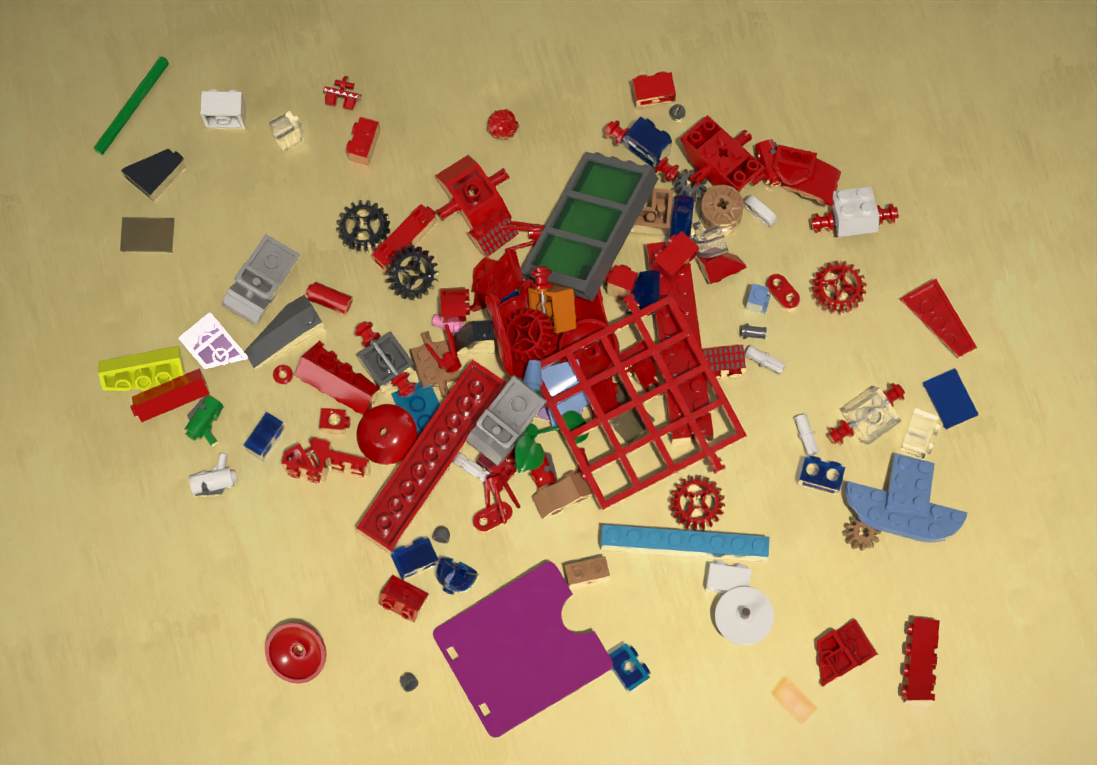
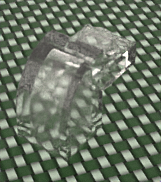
[689,221,729,258]

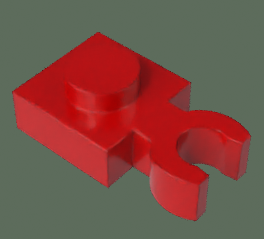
[631,358,659,393]

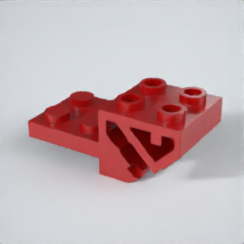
[281,438,372,484]

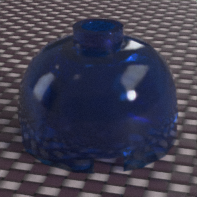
[436,557,479,595]

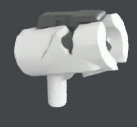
[189,453,237,498]

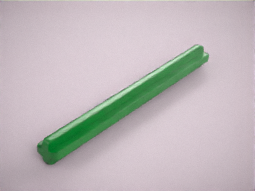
[94,56,169,155]

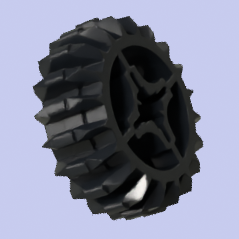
[336,200,391,254]
[384,245,439,300]

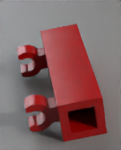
[371,204,437,271]

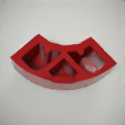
[440,287,470,323]

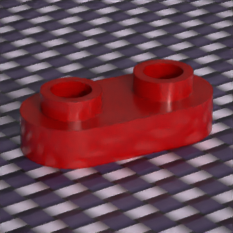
[766,274,800,311]
[473,502,513,533]

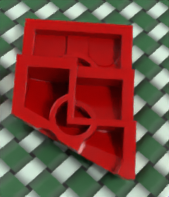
[781,158,841,206]
[470,249,524,312]
[817,619,879,687]

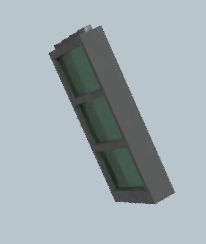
[521,151,659,301]

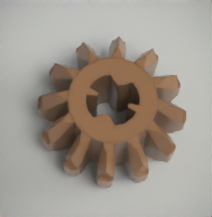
[845,518,881,552]

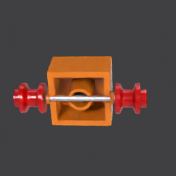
[528,266,576,355]

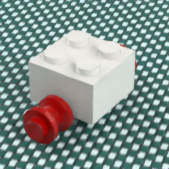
[811,186,899,237]

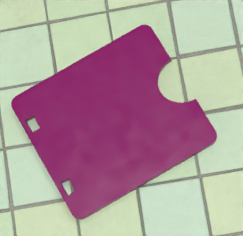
[433,562,613,738]

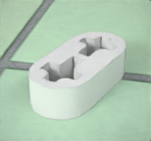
[743,195,778,227]

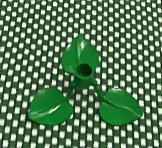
[515,379,589,473]

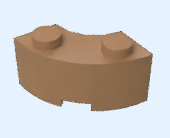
[532,471,593,519]

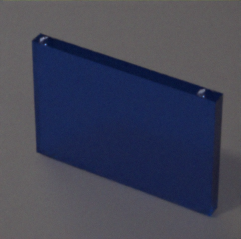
[922,368,979,430]

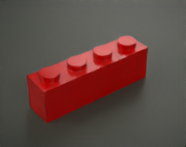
[294,340,380,416]
[901,617,940,707]

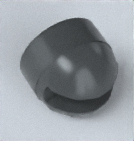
[670,104,686,121]
[433,526,450,543]
[400,673,419,692]

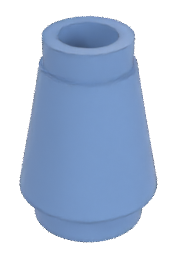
[523,360,543,392]

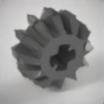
[673,169,707,203]

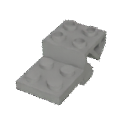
[222,234,300,326]
[466,376,547,466]

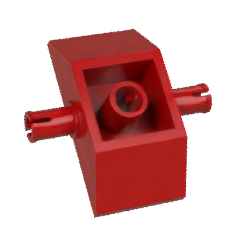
[680,115,765,192]
[435,155,512,230]

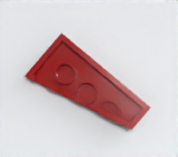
[901,279,977,359]

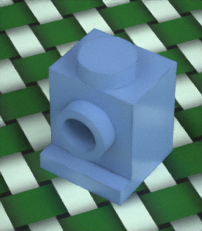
[746,283,771,314]

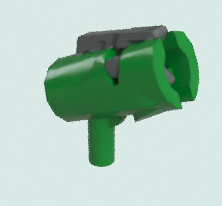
[184,395,224,447]

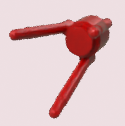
[500,221,545,252]
[425,324,462,373]
[484,473,521,524]

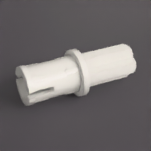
[745,345,785,374]
[794,414,819,455]

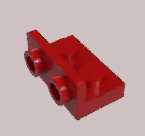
[378,575,429,622]

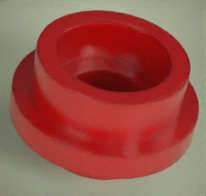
[273,365,293,385]

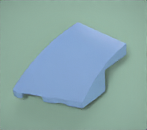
[542,359,589,432]

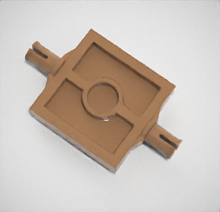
[410,331,461,398]

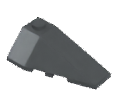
[244,295,325,369]

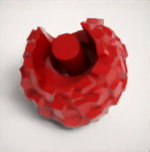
[487,109,519,140]

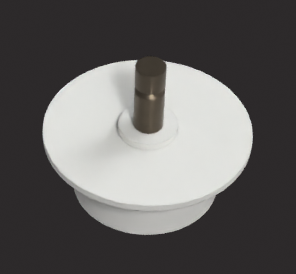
[715,587,774,645]

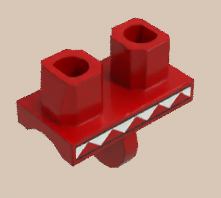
[323,76,362,110]

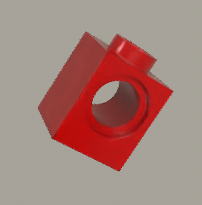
[319,408,351,435]

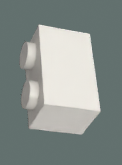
[706,561,752,594]

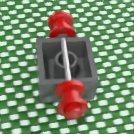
[355,321,417,398]

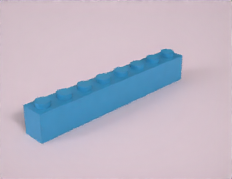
[601,525,770,562]

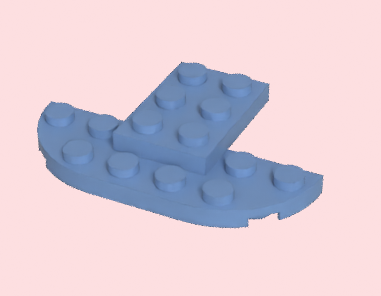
[845,453,967,543]

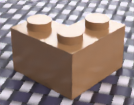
[630,188,673,236]

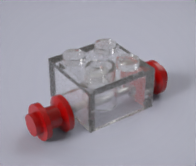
[828,383,905,446]

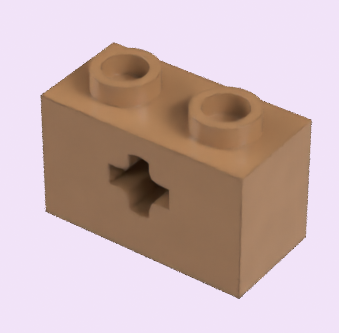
[565,556,610,589]

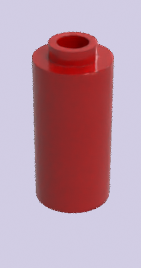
[306,282,353,316]

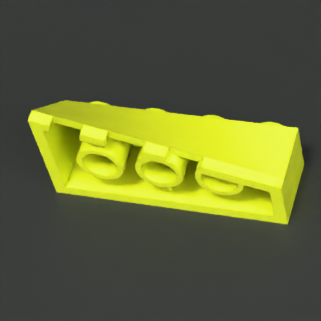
[98,346,185,391]

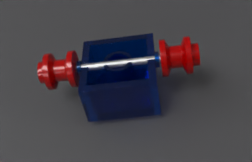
[605,116,680,182]

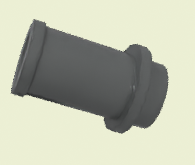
[740,323,767,340]

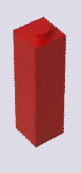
[130,368,210,423]

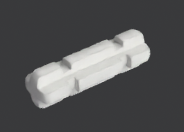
[454,453,491,483]

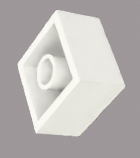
[200,89,247,129]

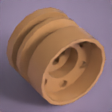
[700,185,744,236]

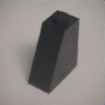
[121,149,186,202]
[454,320,495,355]

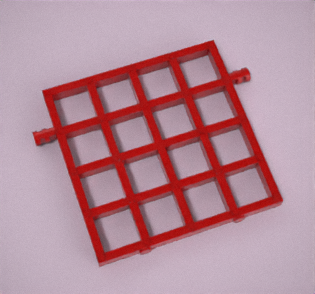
[540,294,747,511]

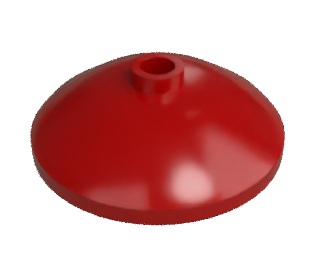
[558,319,620,380]
[356,404,418,465]
[265,622,327,684]

